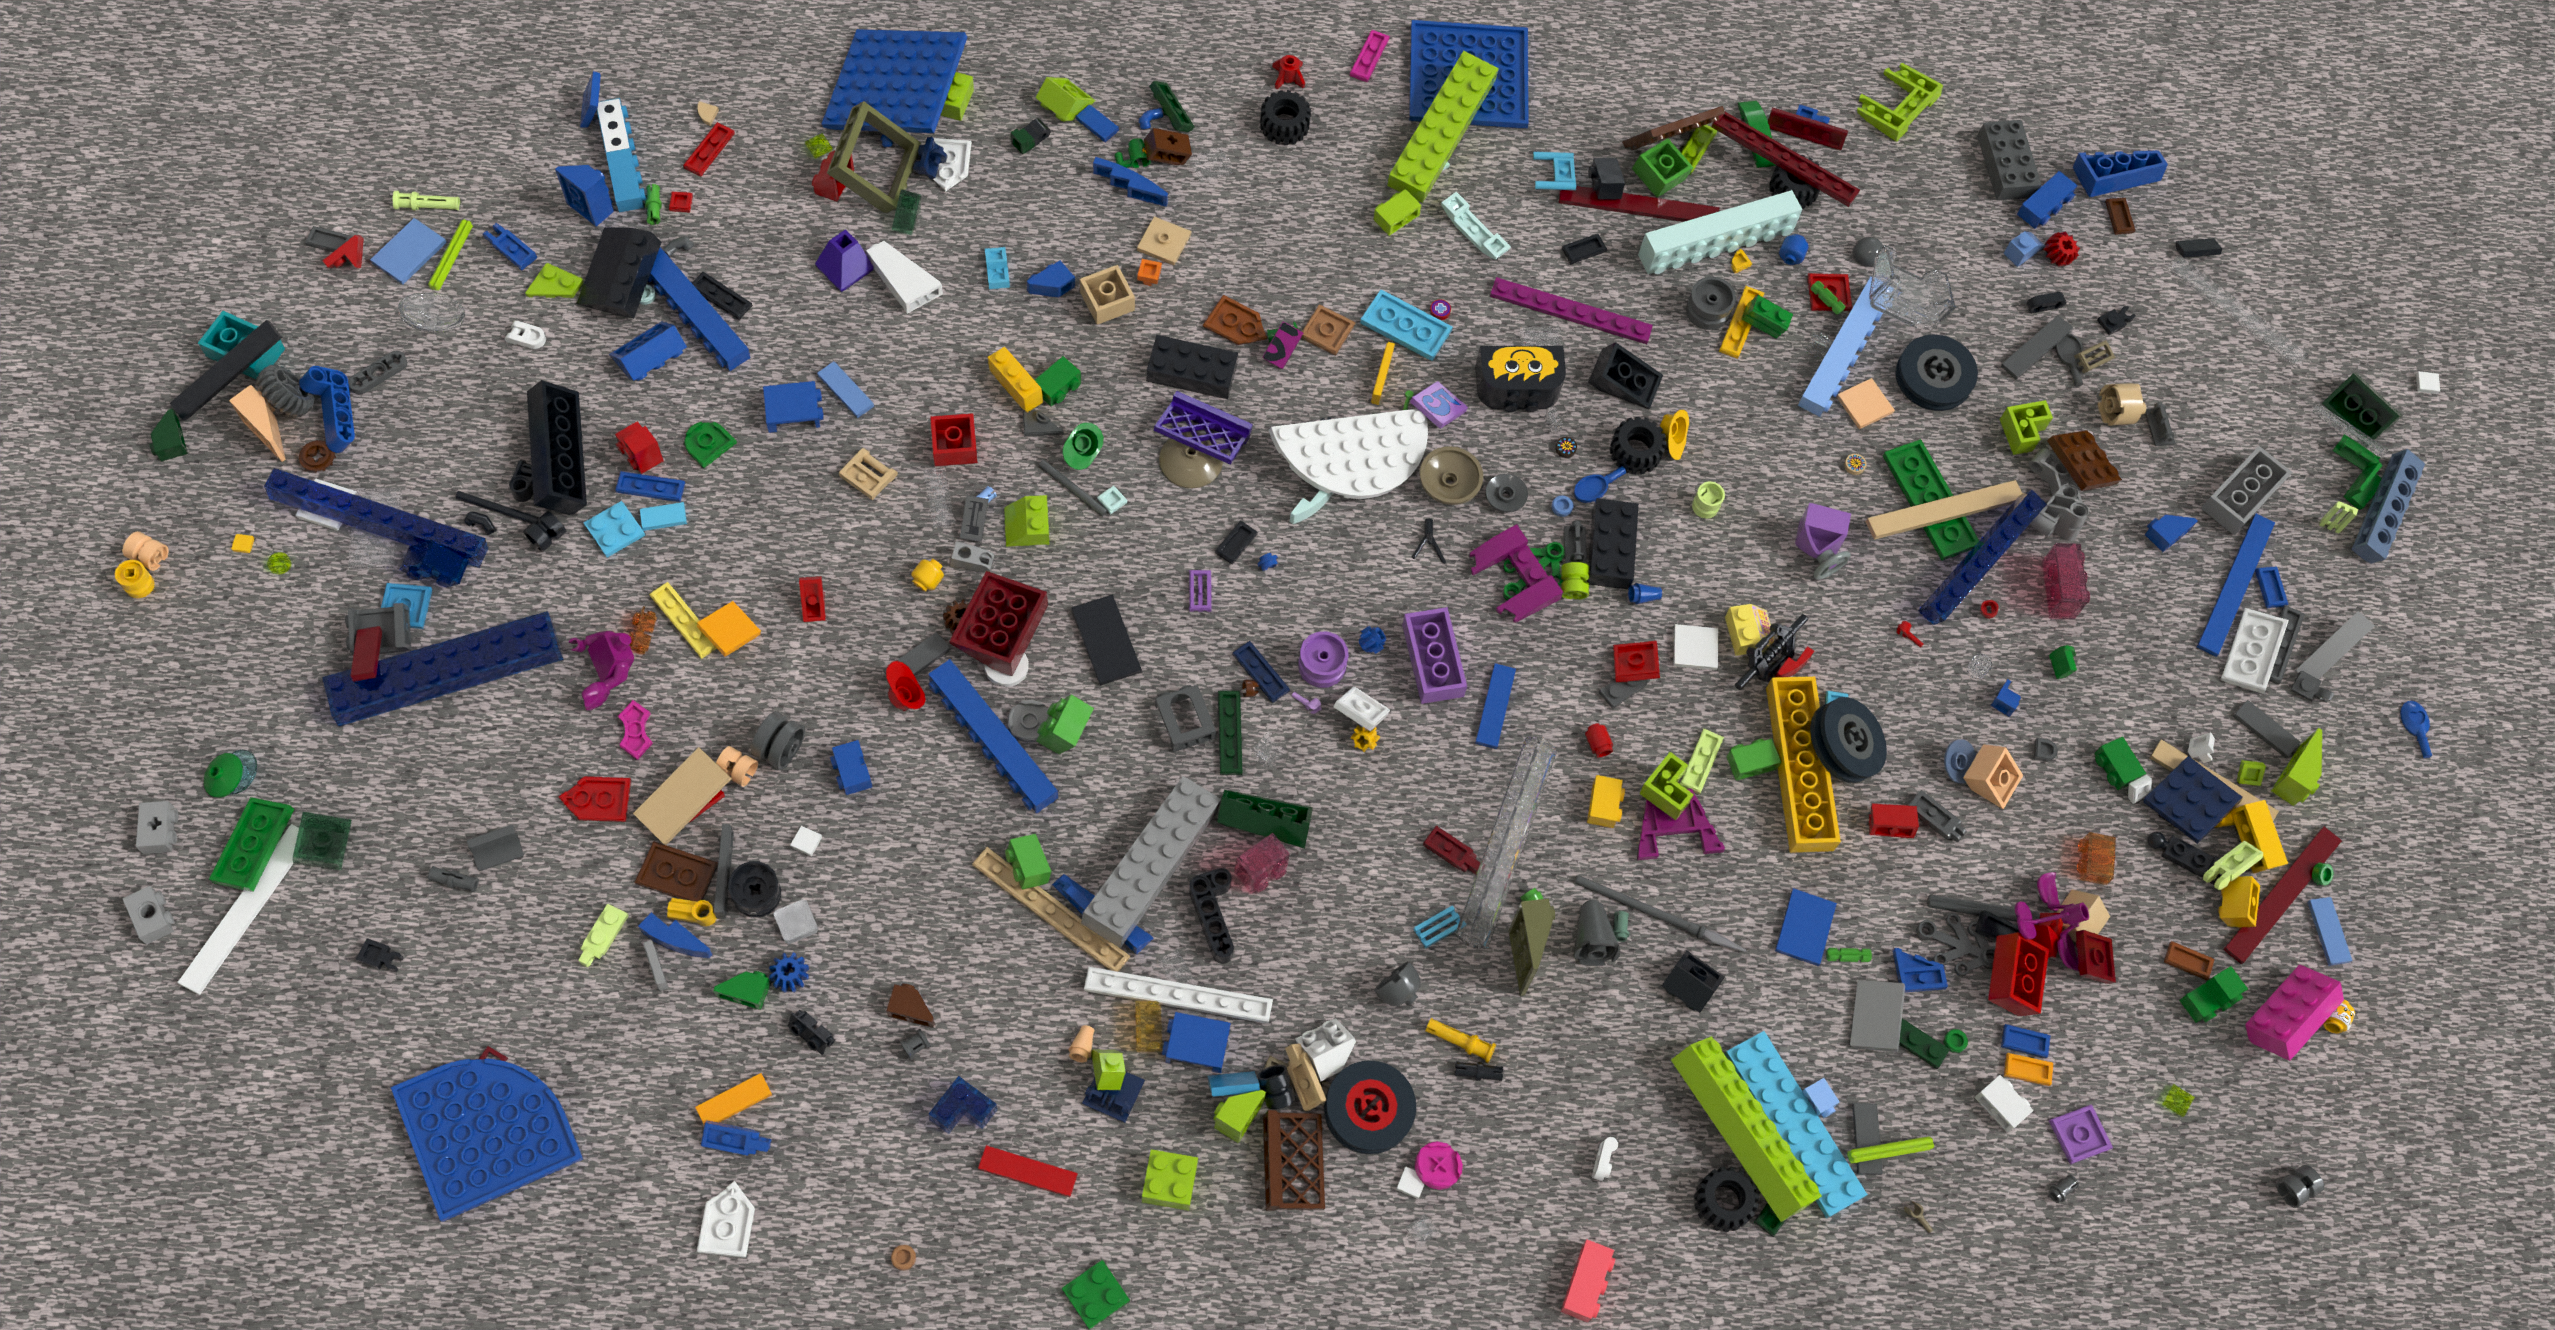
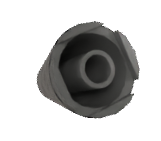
[1574,900,1620,966]

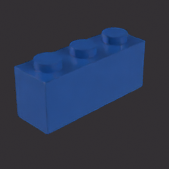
[2017,171,2078,229]

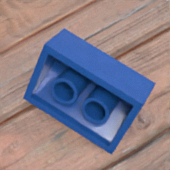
[555,165,614,227]
[609,321,687,381]

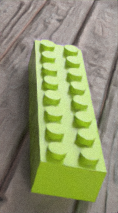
[1387,51,1499,203]
[1671,1036,1822,1222]

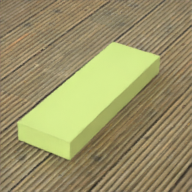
[1680,728,1724,795]

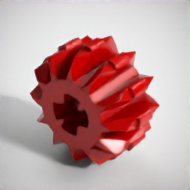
[2043,231,2080,267]

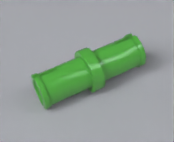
[645,184,662,225]

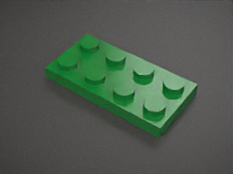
[209,797,294,892]

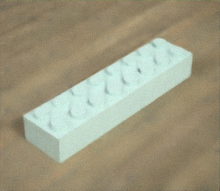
[1638,190,1802,274]

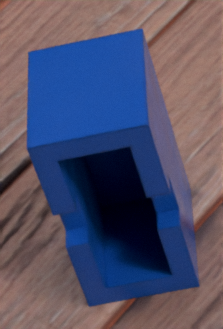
[830,740,872,795]

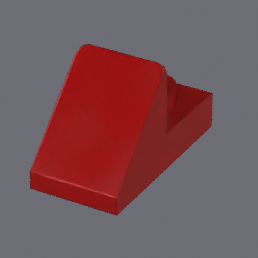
[322,235,364,268]
[799,576,826,622]
[2031,913,2063,958]

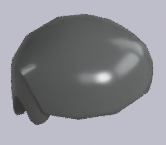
[1853,237,1885,267]

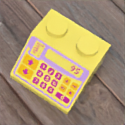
[1725,604,1775,656]

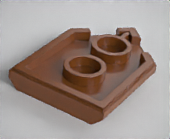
[1203,295,1267,345]

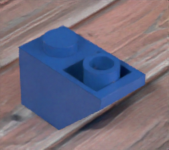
[1027,260,1075,298]

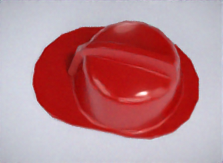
[886,661,926,711]

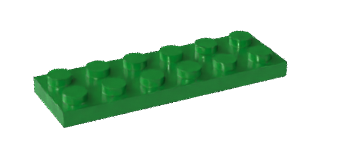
[1883,439,1981,561]

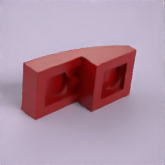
[1774,646,1815,678]

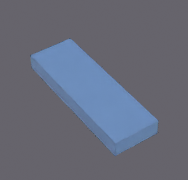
[817,361,874,418]
[2307,897,2353,966]

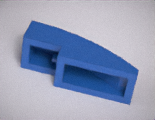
[638,912,712,958]

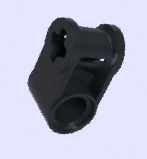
[509,459,533,502]

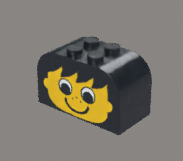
[1475,346,1566,412]

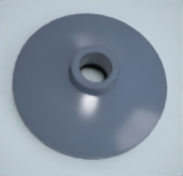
[1944,739,1976,784]

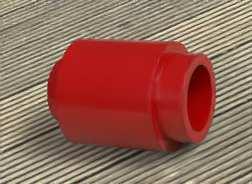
[1585,723,1613,758]

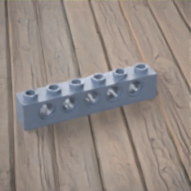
[2351,449,2425,564]

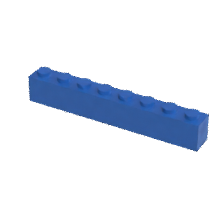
[648,247,751,371]
[928,659,1058,814]

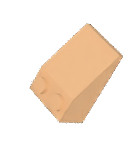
[229,385,286,462]

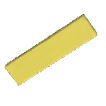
[649,582,717,659]

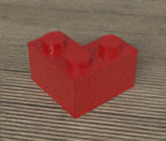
[615,421,664,474]

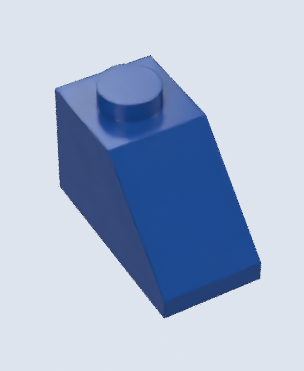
[2145,515,2198,552]

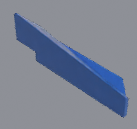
[1052,874,1154,955]

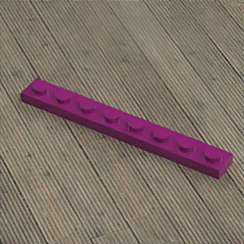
[1490,277,1653,345]

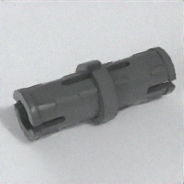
[428,866,479,892]

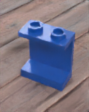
[763,381,824,433]
[1162,1012,1231,1074]

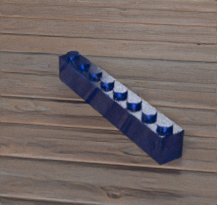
[1918,490,2047,625]

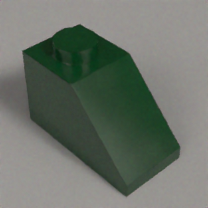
[149,409,188,462]

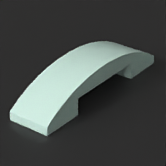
[1441,192,1511,260]
[1290,490,1333,524]

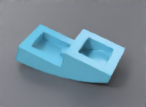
[985,247,1010,289]

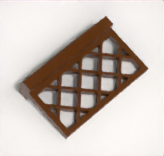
[1263,1110,1325,1211]

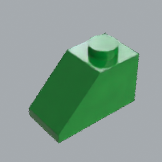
[713,971,771,1010]

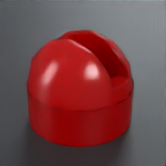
[1980,600,1999,619]

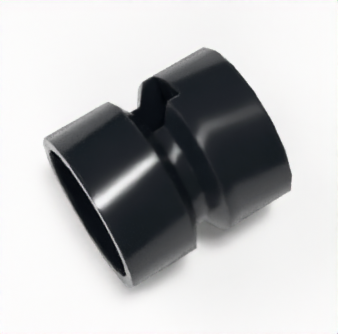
[523,511,567,552]
[1257,1065,1296,1110]

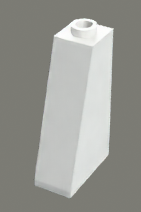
[866,241,943,314]

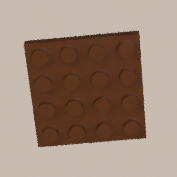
[1622,106,1725,151]

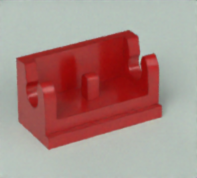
[1869,803,1919,839]

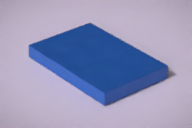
[1775,888,1837,966]

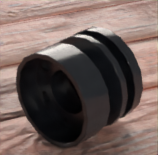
[728,861,782,918]

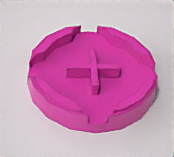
[1415,1141,1463,1190]

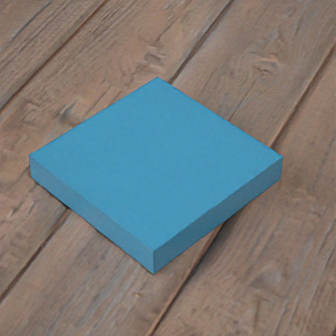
[381,583,432,629]
[1208,1071,1260,1097]

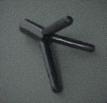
[1412,518,1446,564]

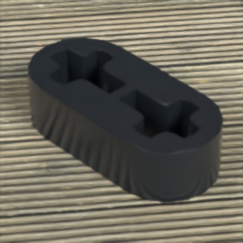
[2027,292,2067,313]

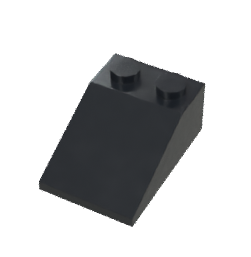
[1588,342,1663,409]

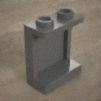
[345,603,411,654]

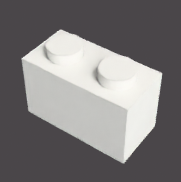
[1974,1075,2034,1133]

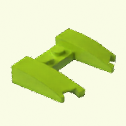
[1857,63,1943,142]

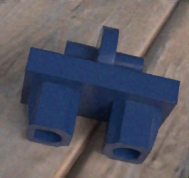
[913,136,948,179]

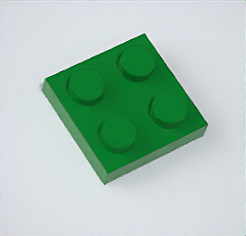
[1062,1260,1130,1330]

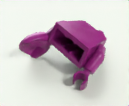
[569,631,634,711]

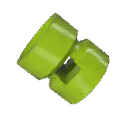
[1561,562,1589,600]

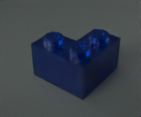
[399,540,469,588]
[928,1076,997,1134]

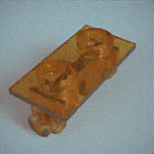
[628,606,657,655]

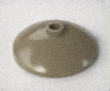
[1159,432,1223,488]
[1419,446,1483,505]

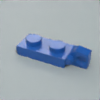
[701,1120,772,1156]

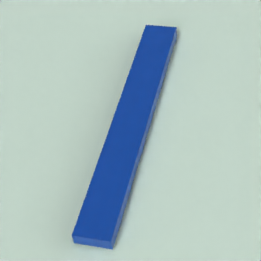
[2197,513,2275,657]

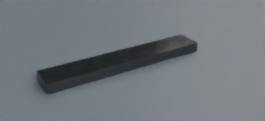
[170,320,283,420]

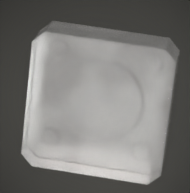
[774,899,818,944]

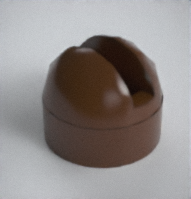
[1242,680,1259,697]

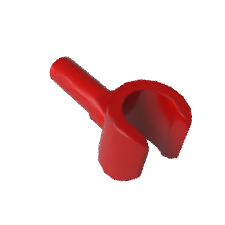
[1896,621,1924,648]

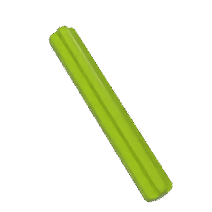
[428,219,473,291]
[1847,1136,1934,1163]

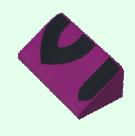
[1263,321,1304,369]

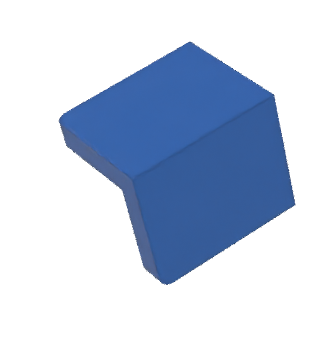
[1990,679,2021,717]

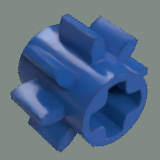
[1359,626,1386,654]

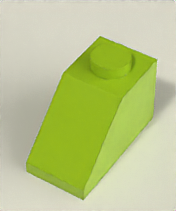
[1091,1049,1126,1090]

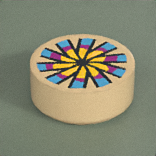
[1844,454,1867,475]

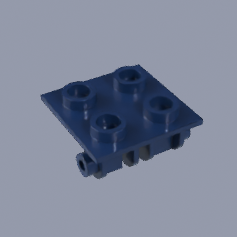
[1082,1072,1145,1123]

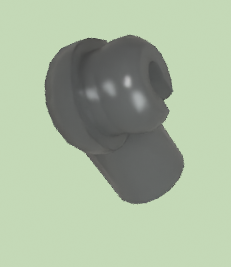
[663,236,694,258]

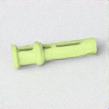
[393,191,460,211]

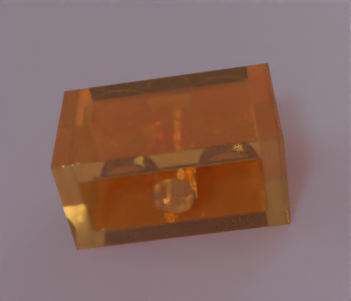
[2077,832,2116,885]

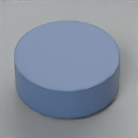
[1551,496,1573,517]

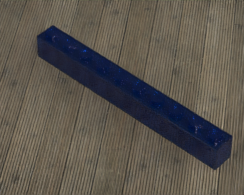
[264,468,488,568]

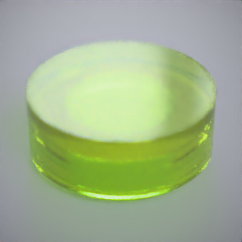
[267,552,292,575]

